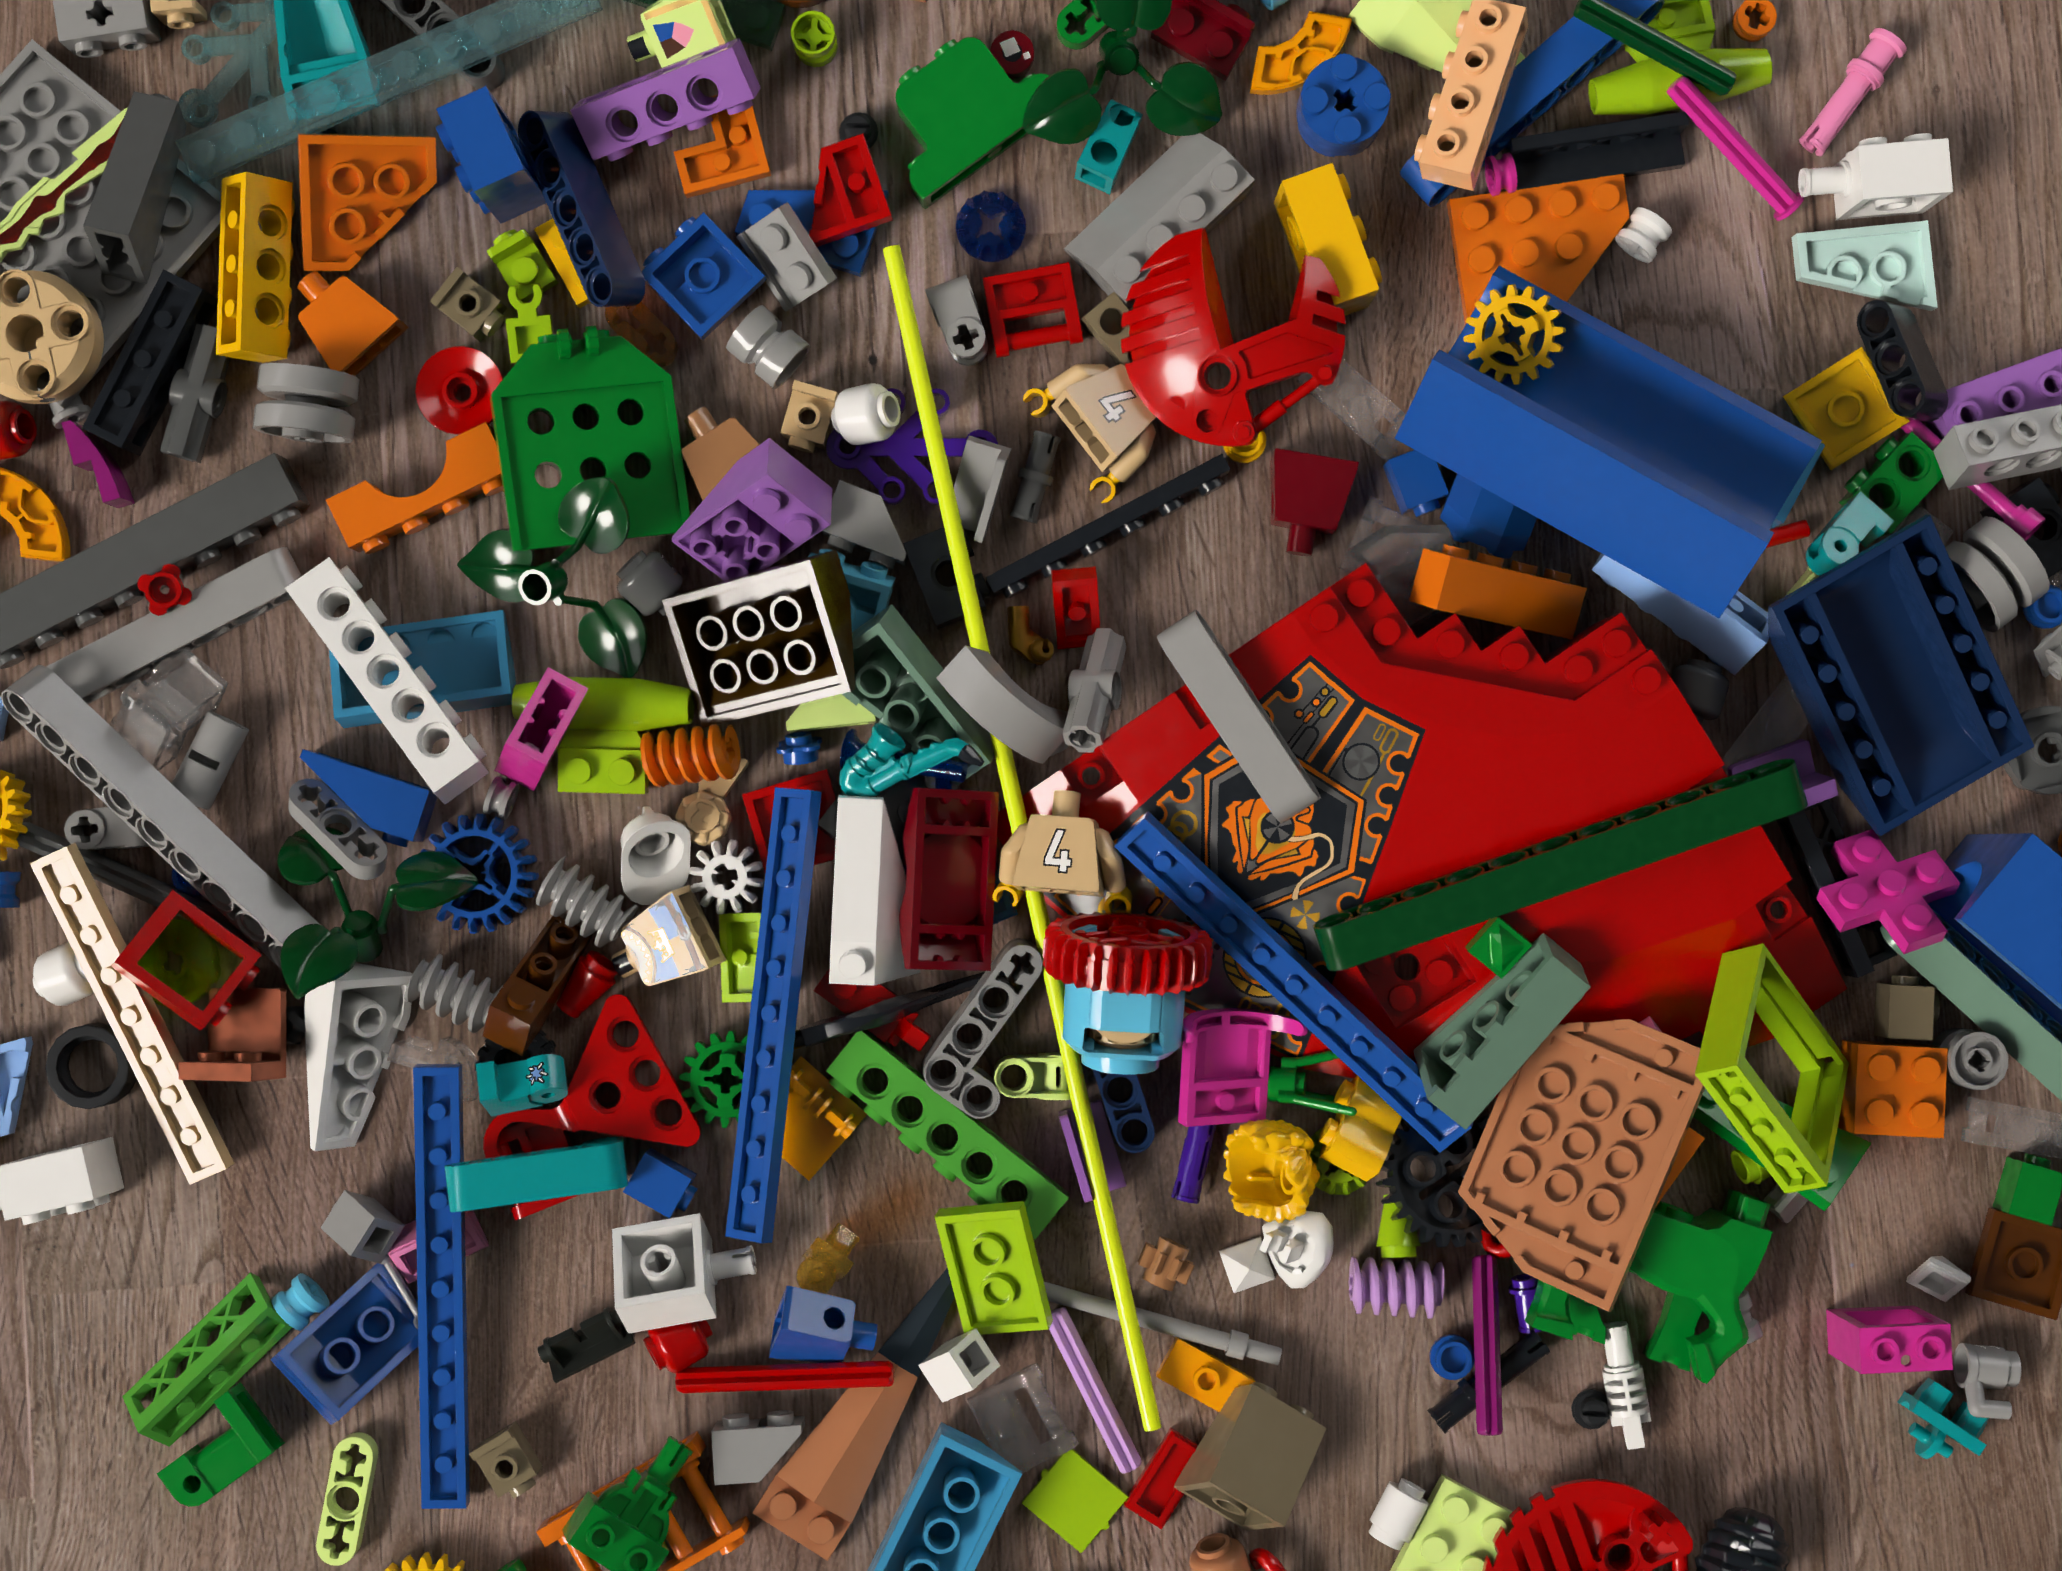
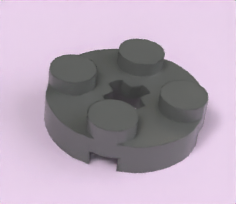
[2003,706,2062,795]

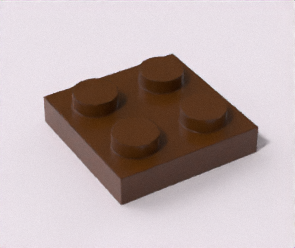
[1965,1208,2062,1320]

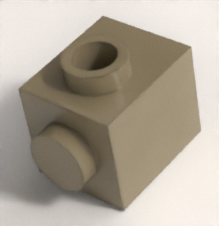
[1874,975,1940,1041]

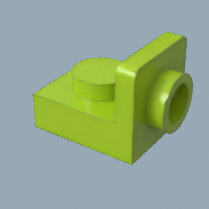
[487,229,559,302]

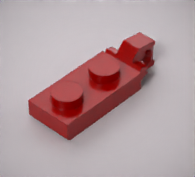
[813,968,931,1052]

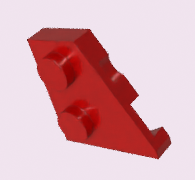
[809,133,893,247]

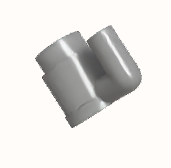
[1953,1343,2021,1420]

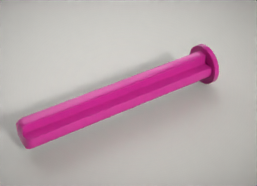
[1667,76,1805,221]

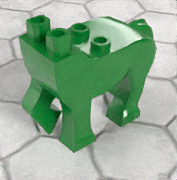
[1524,1188,1773,1384]

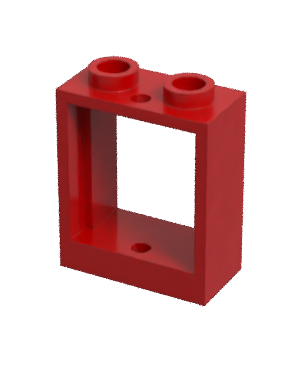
[111,890,261,1030]

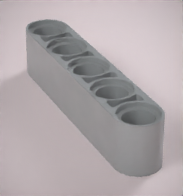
[1157,610,1321,824]

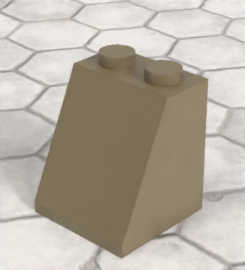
[1174,1382,1327,1531]

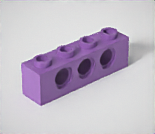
[570,38,761,161]

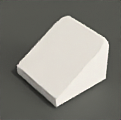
[1763,1184,1808,1223]

